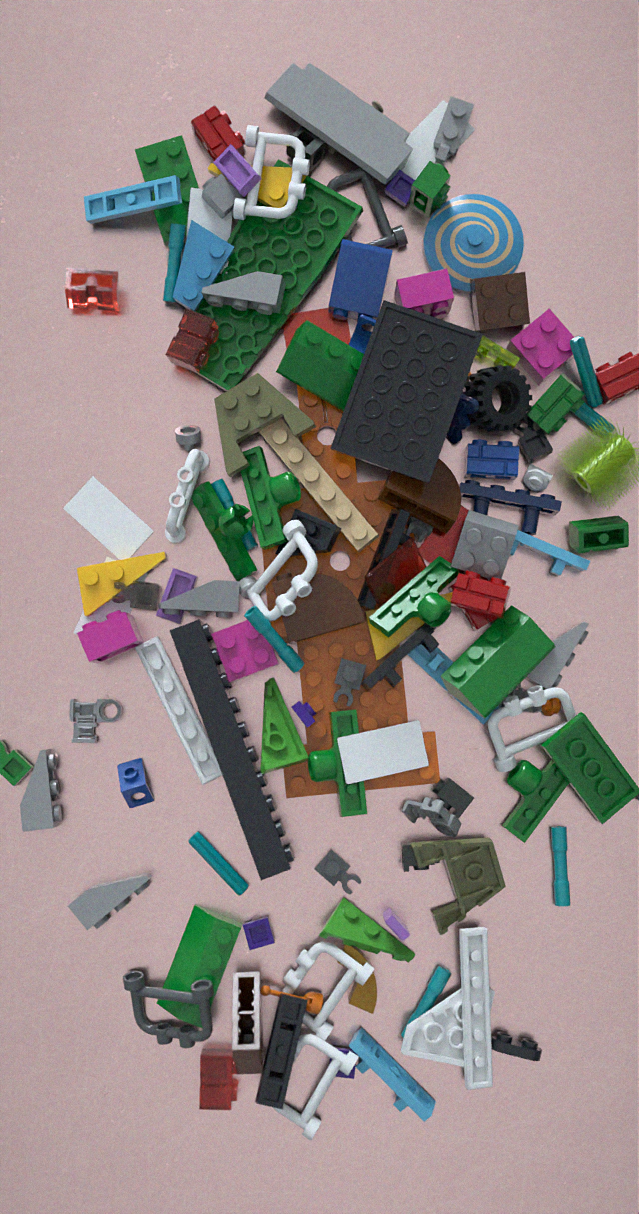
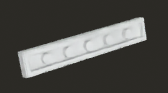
[135,636,222,785]
[459,927,493,1090]

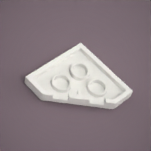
[400,988,495,1067]

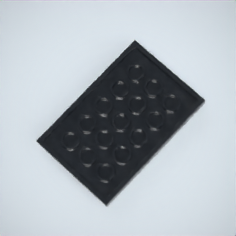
[330,300,483,484]

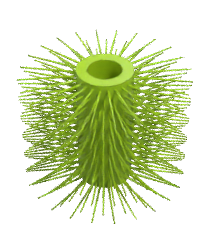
[557,416,639,511]

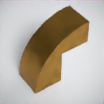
[337,944,377,1014]

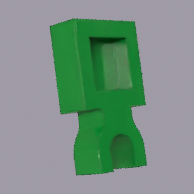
[0,739,34,786]

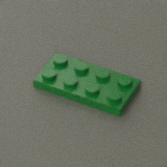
[135,135,199,245]
[541,712,639,825]

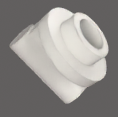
[523,463,553,492]

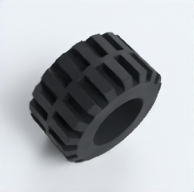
[462,365,532,432]

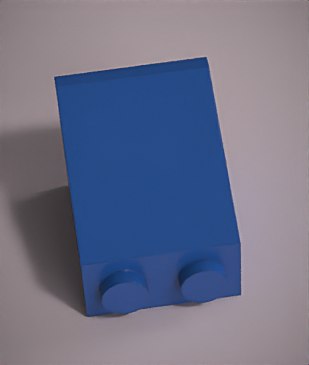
[328,239,393,325]

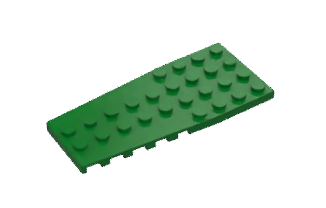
[167,159,363,391]

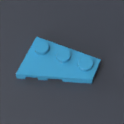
[173,220,235,313]

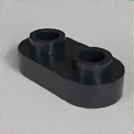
[491,1032,542,1061]

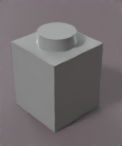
[201,174,242,219]

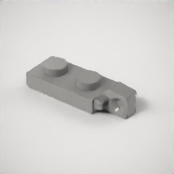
[433,96,474,166]

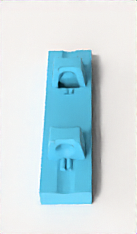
[84,175,182,224]
[510,530,590,576]
[408,644,499,725]
[349,1027,436,1122]

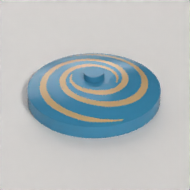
[423,194,524,295]

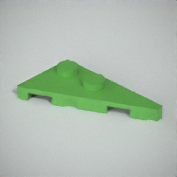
[261,677,309,774]
[319,898,415,963]

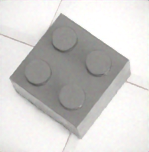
[451,510,519,579]

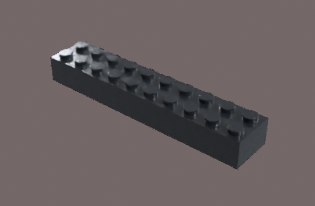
[169,619,295,880]

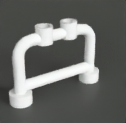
[233,125,310,220]
[165,449,210,544]
[239,520,318,622]
[488,685,576,772]
[282,942,375,1041]
[272,1034,359,1141]

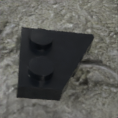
[275,509,341,557]

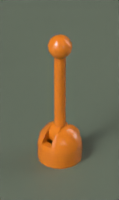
[260,985,323,1014]

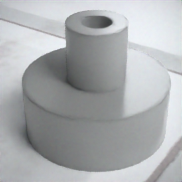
[175,425,201,451]

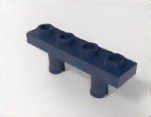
[459,480,562,535]

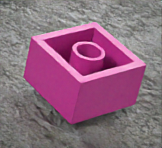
[394,269,454,319]
[506,308,575,386]
[77,610,144,664]
[212,620,279,683]

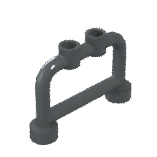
[327,167,408,248]
[123,971,214,1048]

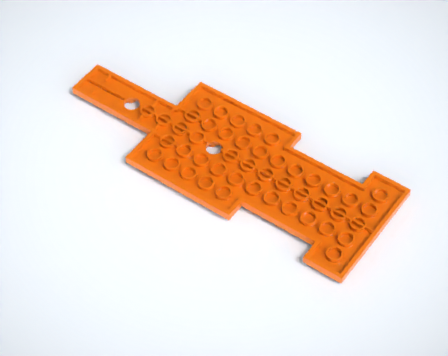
[262,385,440,798]

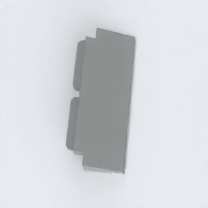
[264,63,413,184]

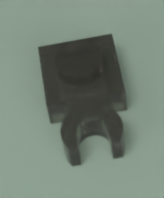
[112,581,159,611]

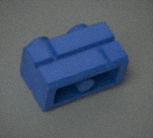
[464,439,519,480]

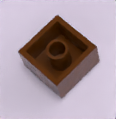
[470,272,530,331]

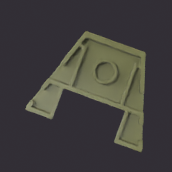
[214,373,316,477]
[410,838,506,935]

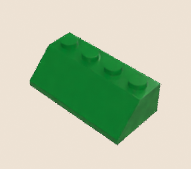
[276,320,364,412]
[441,605,555,719]
[157,904,243,1028]

